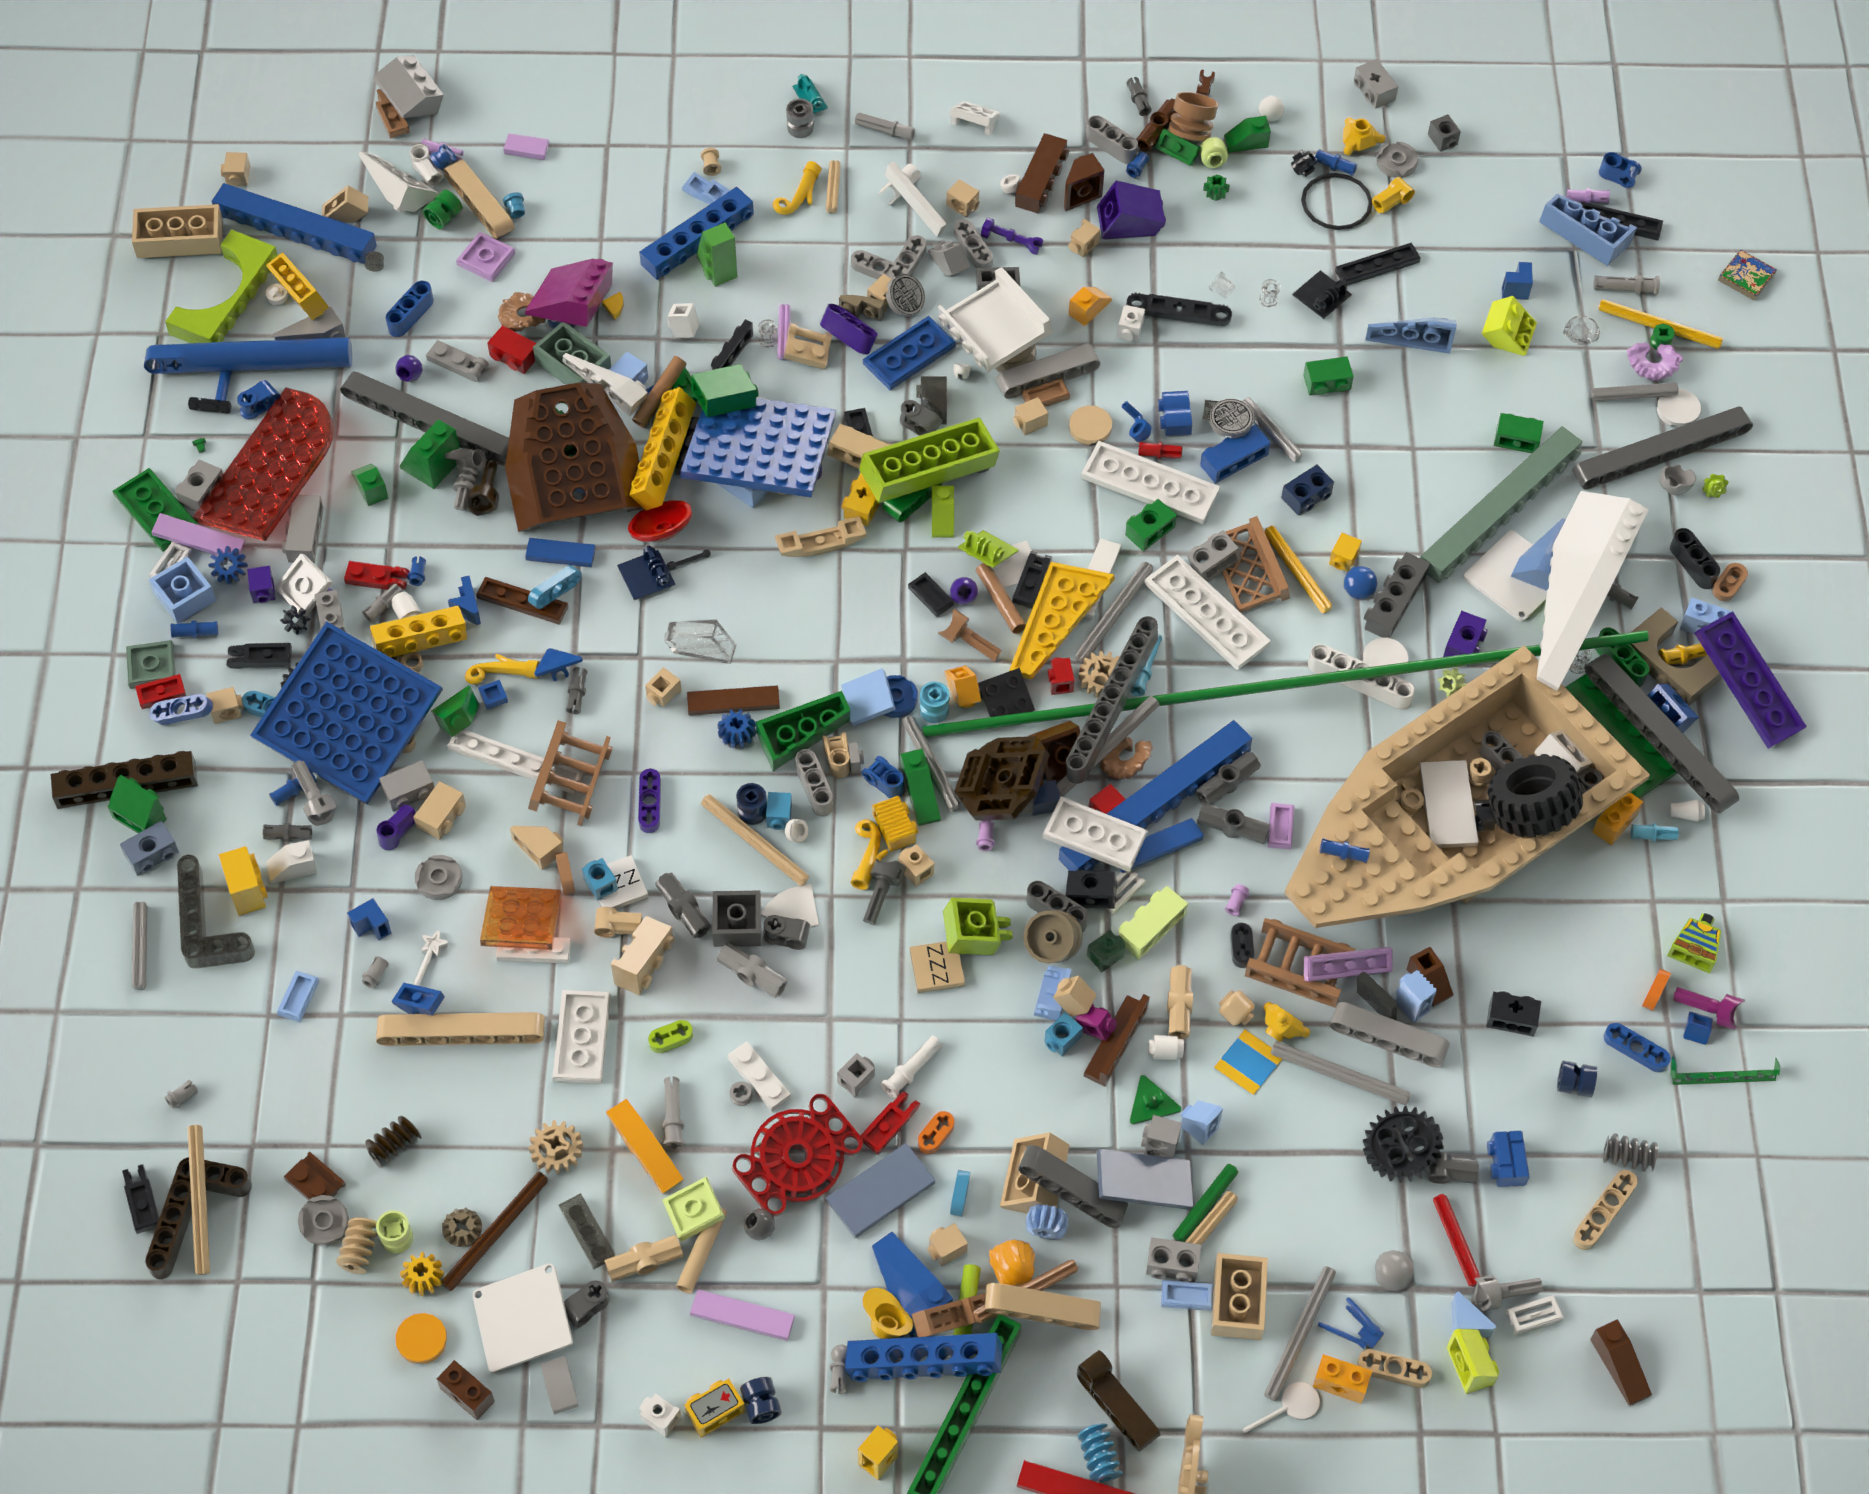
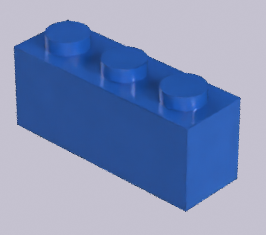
[1200,424,1271,484]

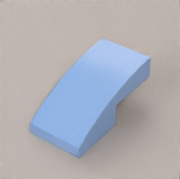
[682,172,730,204]

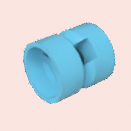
[920,681,950,723]

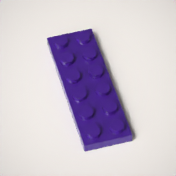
[1694,611,1807,749]

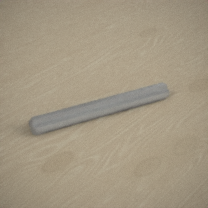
[903,715,961,812]

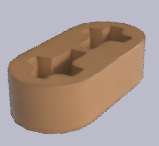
[555,852,576,895]

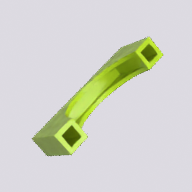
[165,229,278,343]

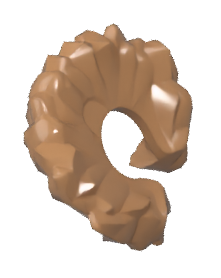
[497,292,546,332]
[1100,737,1153,780]

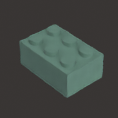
[533,322,611,385]

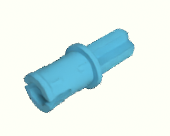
[1630,823,1679,842]

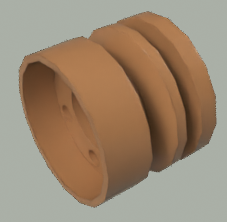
[1168,92,1219,141]

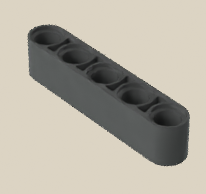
[1018,1145,1128,1228]

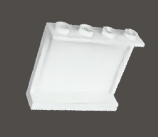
[938,267,1052,373]

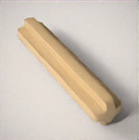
[826,160,841,213]
[1185,1191,1238,1245]

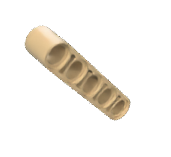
[443,159,515,239]
[985,1283,1101,1330]

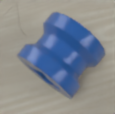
[430,144,457,171]

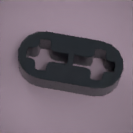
[1230,922,1254,968]

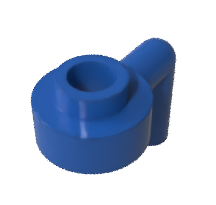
[1122,401,1152,442]

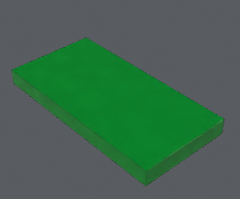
[112,468,199,552]

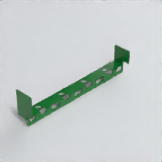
[1670,1056,1780,1085]

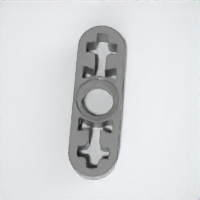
[954,219,993,268]

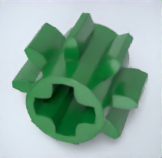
[1203,174,1230,201]

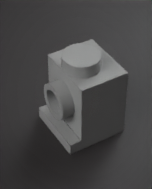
[837,1053,875,1097]

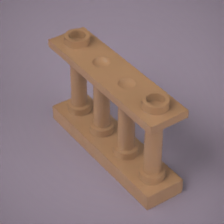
[528,720,613,826]
[1245,918,1356,1008]

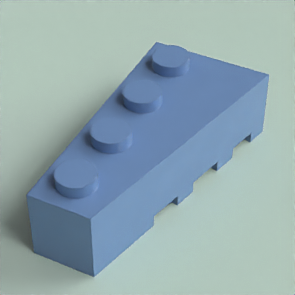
[1539,194,1637,266]

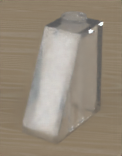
[664,619,737,664]

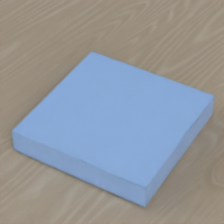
[841,668,896,726]

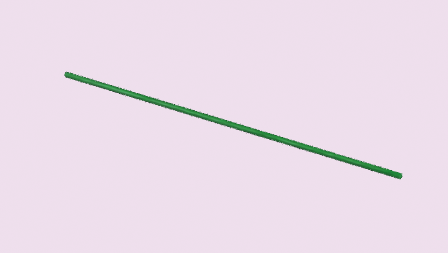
[922,630,1649,737]

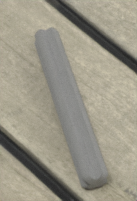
[1591,383,1678,401]
[1243,397,1302,462]
[132,901,147,990]

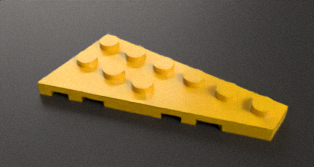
[1009,562,1115,680]

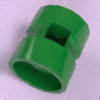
[423,190,463,229]

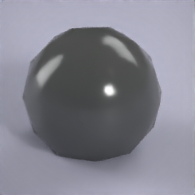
[744,1208,775,1241]

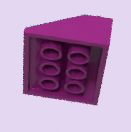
[525,258,613,327]

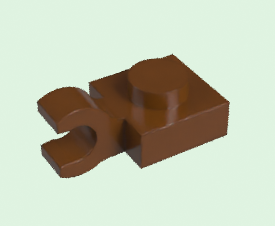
[1196,69,1215,97]

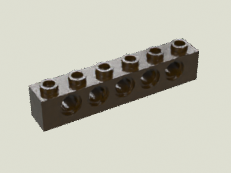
[51,751,198,809]

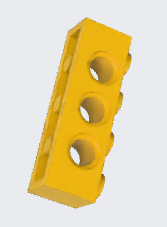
[266,252,329,321]
[370,606,467,658]

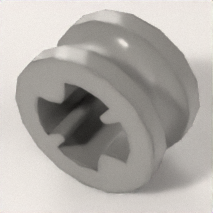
[730,1081,752,1106]

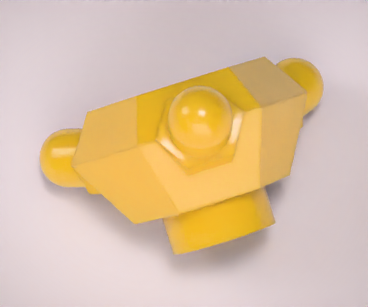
[1343,117,1386,155]
[1263,1002,1310,1042]

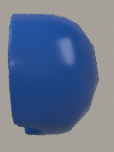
[1344,566,1378,599]

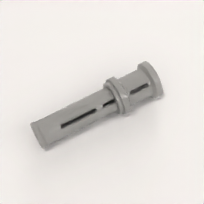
[1593,275,1660,295]
[662,1076,685,1151]

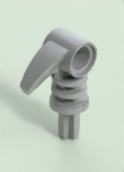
[445,449,486,511]

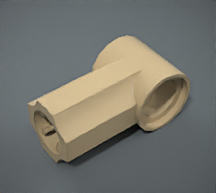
[594,907,643,937]

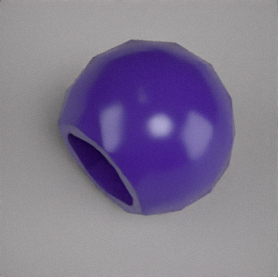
[395,355,423,382]
[950,577,978,605]

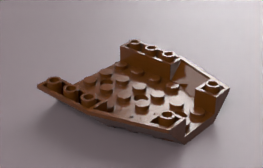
[505,382,644,533]

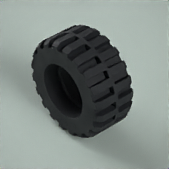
[1487,754,1583,838]

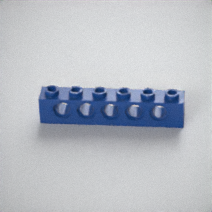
[639,186,754,280]
[845,1333,1003,1382]

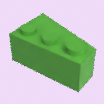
[696,223,738,287]

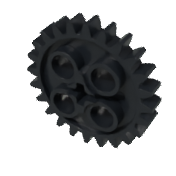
[1363,1106,1444,1183]

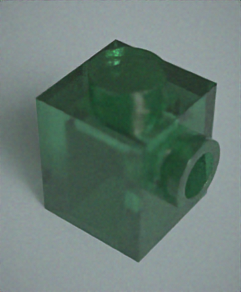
[1087,930,1125,973]

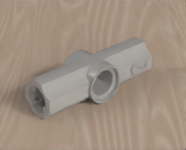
[717,943,787,998]

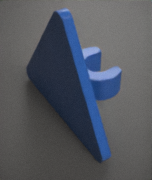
[534,648,583,682]

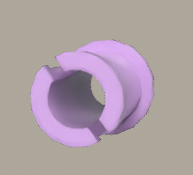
[976,820,995,851]
[1225,884,1249,916]

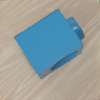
[766,792,792,830]
[582,858,618,901]
[1044,1012,1083,1056]

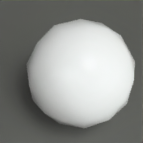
[1258,96,1284,122]

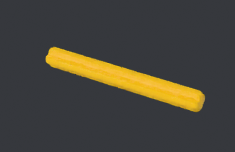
[1265,525,1332,613]

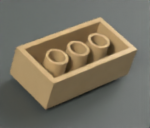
[132,204,223,258]

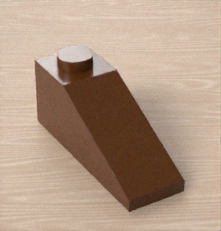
[1590,1319,1652,1406]

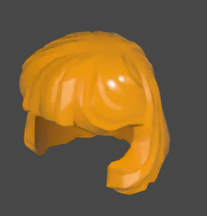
[989,1240,1035,1287]

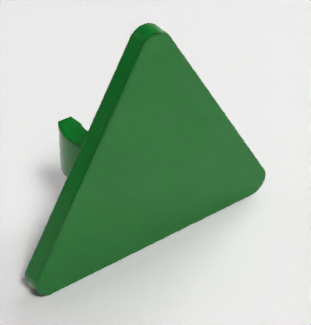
[1129,1075,1181,1125]

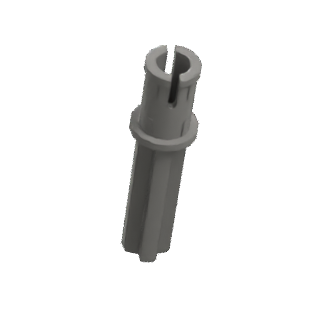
[855,113,915,140]

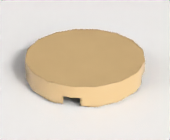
[1069,405,1112,445]

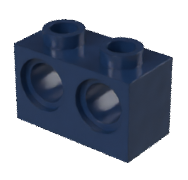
[1281,464,1334,515]

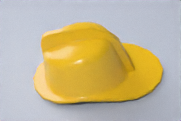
[862,1288,913,1339]

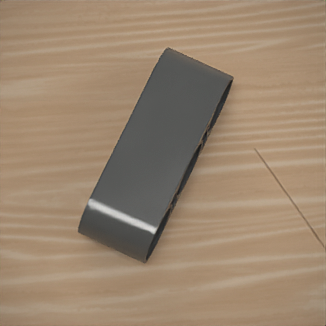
[1026,881,1088,933]

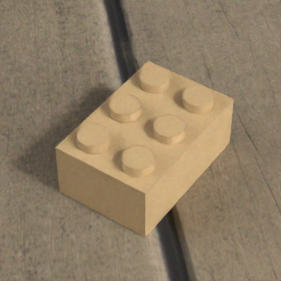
[1211,1253,1268,1340]

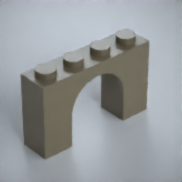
[1630,607,1722,706]

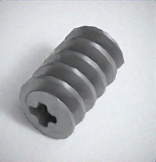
[1603,1133,1658,1172]

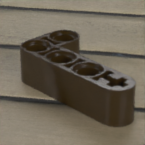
[1077,1350,1161,1452]

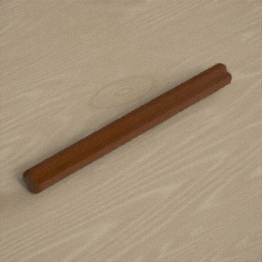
[442,1172,548,1291]

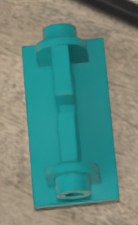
[792,74,828,114]

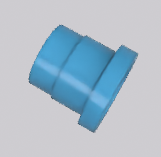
[503,192,525,218]

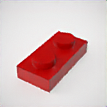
[135,674,186,709]

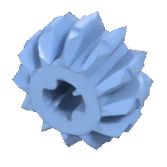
[1026,1204,1068,1240]

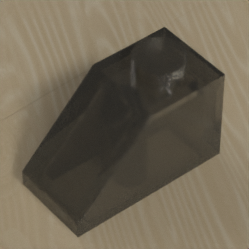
[916,376,947,424]

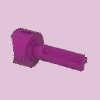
[1673,987,1745,1030]

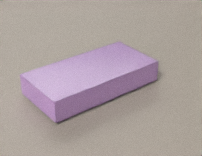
[503,133,549,160]
[1268,803,1294,850]

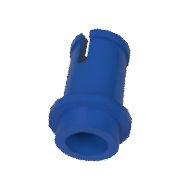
[1126,152,1149,178]
[407,556,426,586]

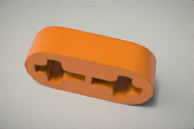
[1642,968,1671,1011]
[918,1111,954,1154]

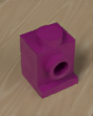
[1075,1003,1117,1041]

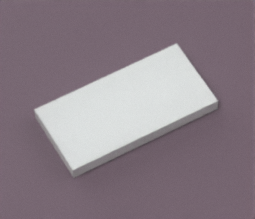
[1419,760,1478,848]
[1042,797,1148,872]
[552,990,611,1084]

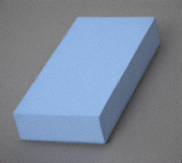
[277,971,319,1022]
[1161,1280,1213,1311]

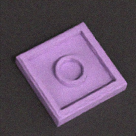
[456,232,516,282]

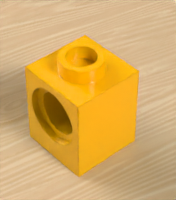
[1329,532,1362,572]

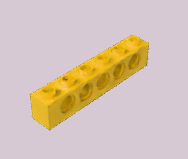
[629,387,697,510]

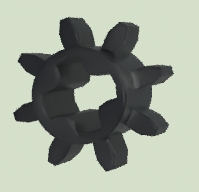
[1291,149,1317,177]
[280,605,310,635]

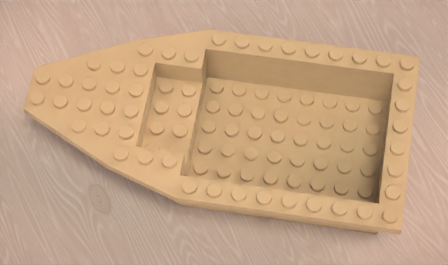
[1284,646,1650,928]

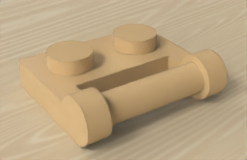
[783,323,832,369]

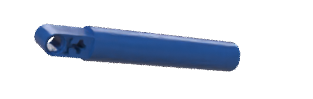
[144,337,352,374]

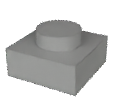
[848,742,864,774]

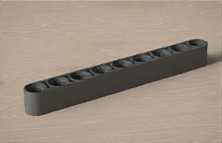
[340,371,509,466]
[1572,406,1753,490]
[1066,616,1158,784]
[1584,654,1739,814]

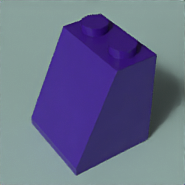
[1097,180,1166,240]

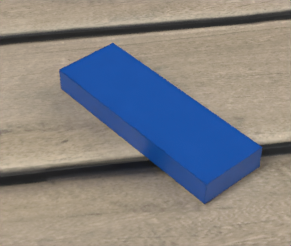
[525,538,596,567]

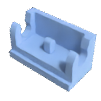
[1034,966,1071,1021]

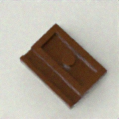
[284,1151,346,1201]

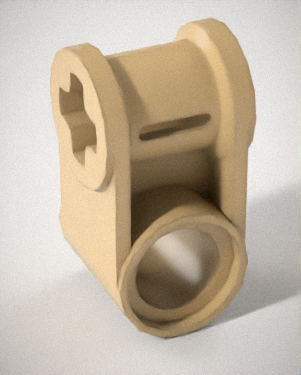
[822,732,850,778]

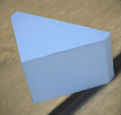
[1451,1291,1496,1338]

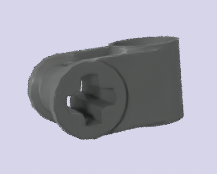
[900,400,942,436]
[763,915,810,950]
[564,1280,609,1328]

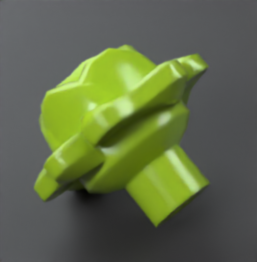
[1702,474,1729,498]

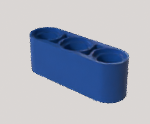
[385,280,434,337]

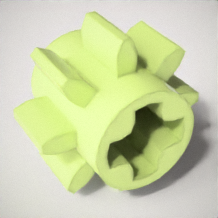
[1437,668,1467,697]

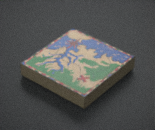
[1718,249,1777,301]

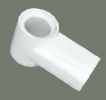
[410,144,444,187]

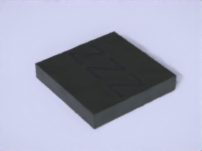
[1357,971,1398,1020]

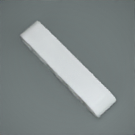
[1308,644,1415,709]

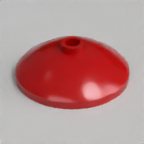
[628,500,693,542]

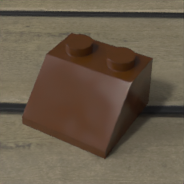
[1064,153,1105,211]
[1029,721,1081,782]

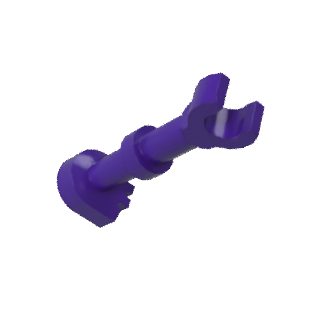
[980,217,1044,255]

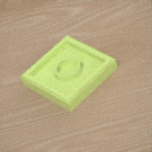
[662,1177,726,1242]

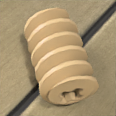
[336,1217,378,1274]

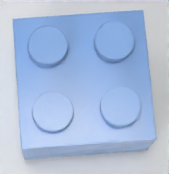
[149,556,216,624]

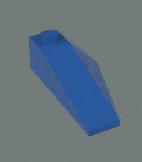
[872,1232,953,1337]

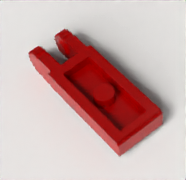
[344,561,410,590]
[860,1091,920,1155]

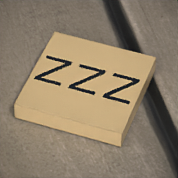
[910,941,965,993]

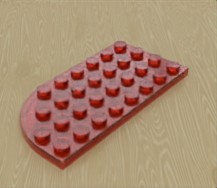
[193,387,334,541]

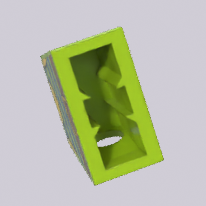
[1667,913,1721,974]

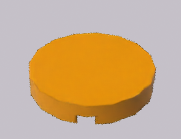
[395,1313,447,1364]

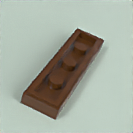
[476,577,568,625]
[687,685,780,715]

